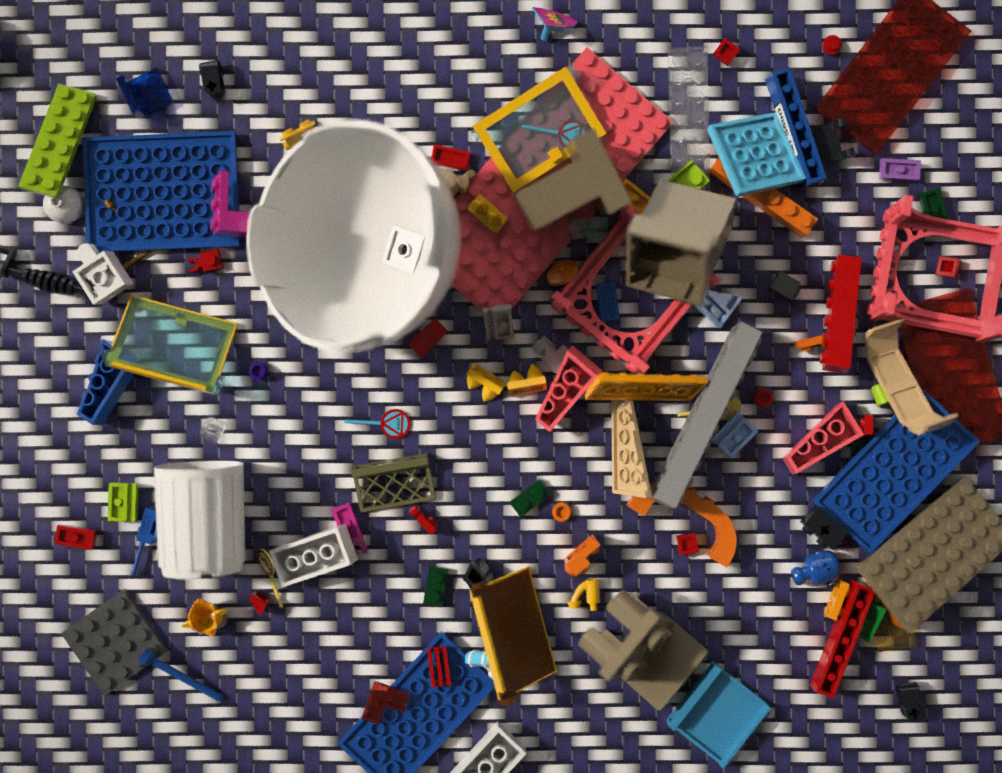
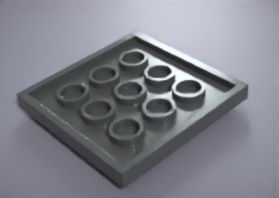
[61,589,168,696]

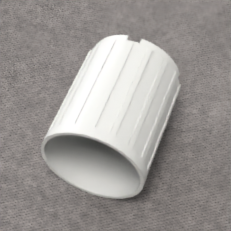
[154,461,245,579]

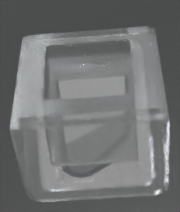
[200,416,226,444]

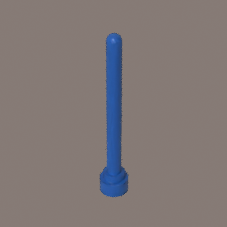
[137,648,223,701]

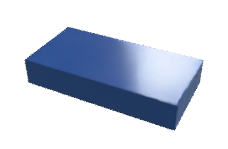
[596,282,620,322]

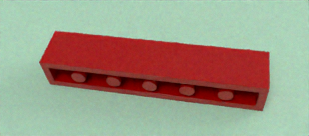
[820,254,862,374]
[809,579,875,699]

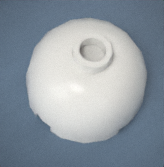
[43,186,85,224]

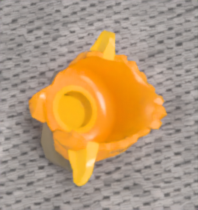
[182,598,228,636]

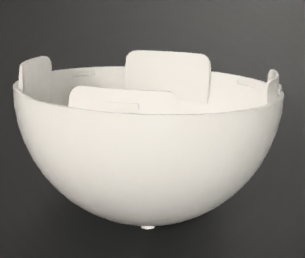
[247,121,461,352]

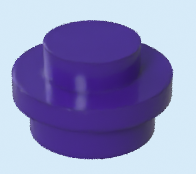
[249,362,269,381]

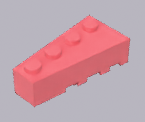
[535,345,602,432]
[782,401,864,474]

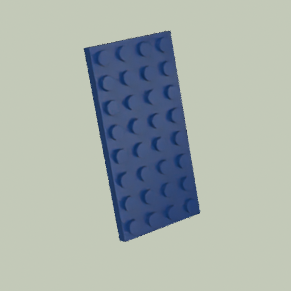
[812,388,980,554]
[337,631,495,773]

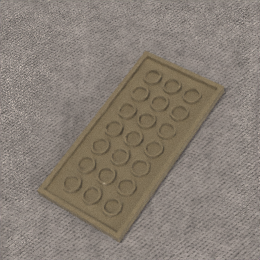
[856,476,1002,633]

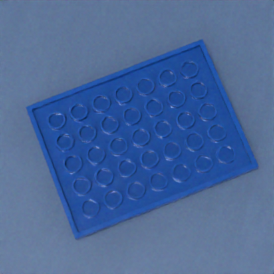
[82,131,241,252]

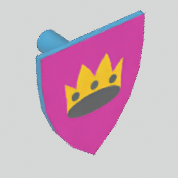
[532,7,578,41]

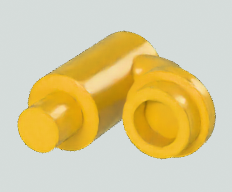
[567,578,600,611]

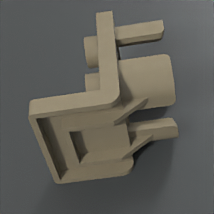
[578,590,709,710]

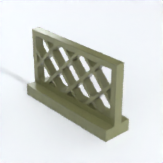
[351,453,436,512]

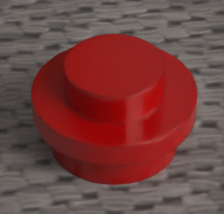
[822,35,842,55]
[753,389,773,408]

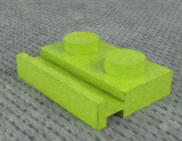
[667,160,710,190]
[107,482,139,522]

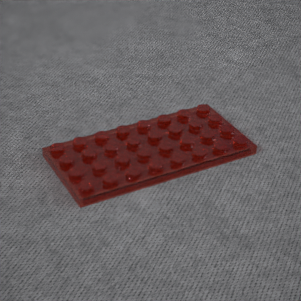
[814,0,972,155]
[898,288,1002,446]

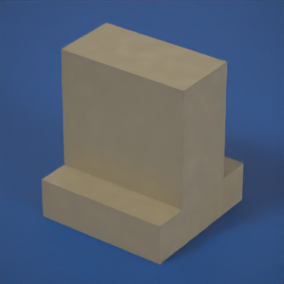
[512,128,631,231]
[626,180,736,307]

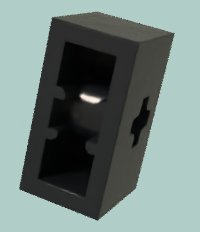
[799,505,848,550]

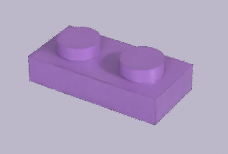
[879,158,921,181]

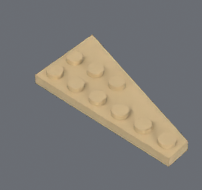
[611,400,652,498]

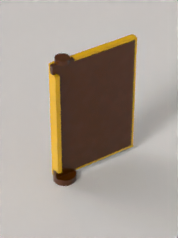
[469,567,557,706]

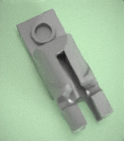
[531,335,568,374]

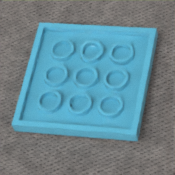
[707,112,806,197]

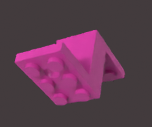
[210,170,250,238]

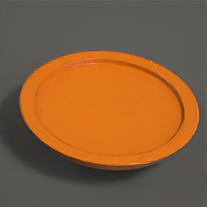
[547,260,578,286]

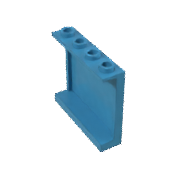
[666,661,771,769]

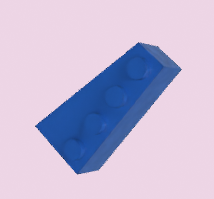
[77,339,143,426]

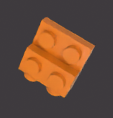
[564,534,600,577]

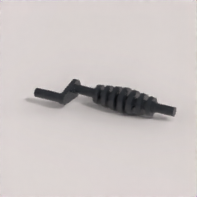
[0,245,87,296]

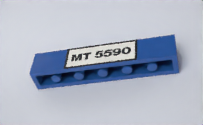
[765,67,827,188]

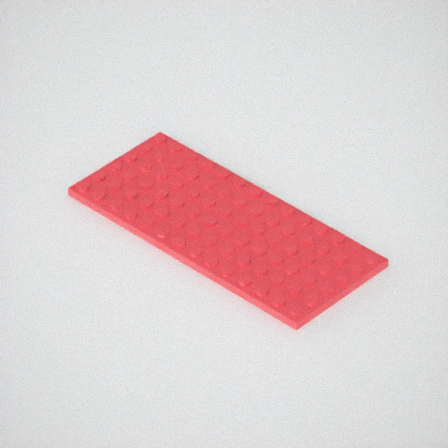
[451,47,673,312]

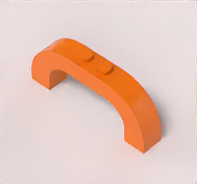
[626,481,737,568]

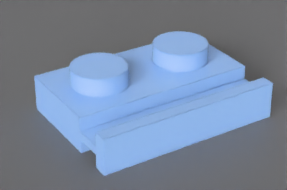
[710,412,758,458]

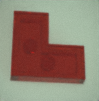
[361,680,411,725]

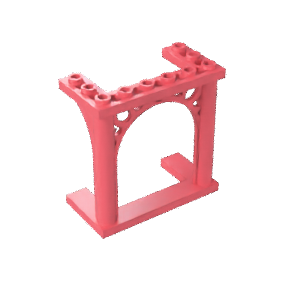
[866,195,1002,343]
[550,204,721,374]

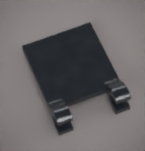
[811,117,856,166]

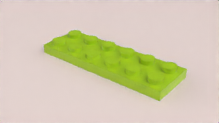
[18,84,97,199]

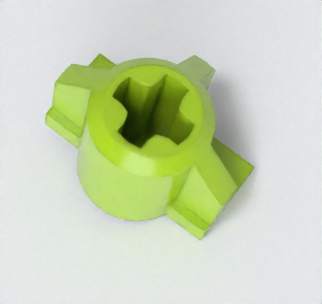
[871,384,890,407]

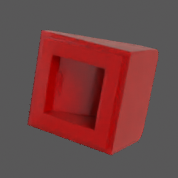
[935,256,961,280]
[249,590,271,616]

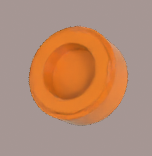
[552,502,571,522]

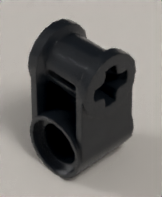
[199,60,225,100]
[896,682,923,722]

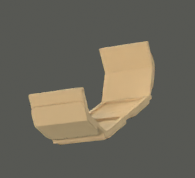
[864,318,958,436]

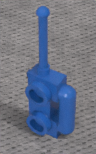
[131,507,157,576]

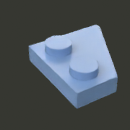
[694,290,742,328]

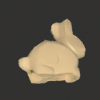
[438,168,476,196]

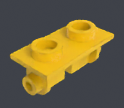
[280,119,318,150]

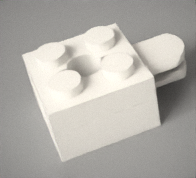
[72,244,134,305]

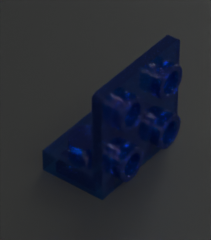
[116,68,174,119]

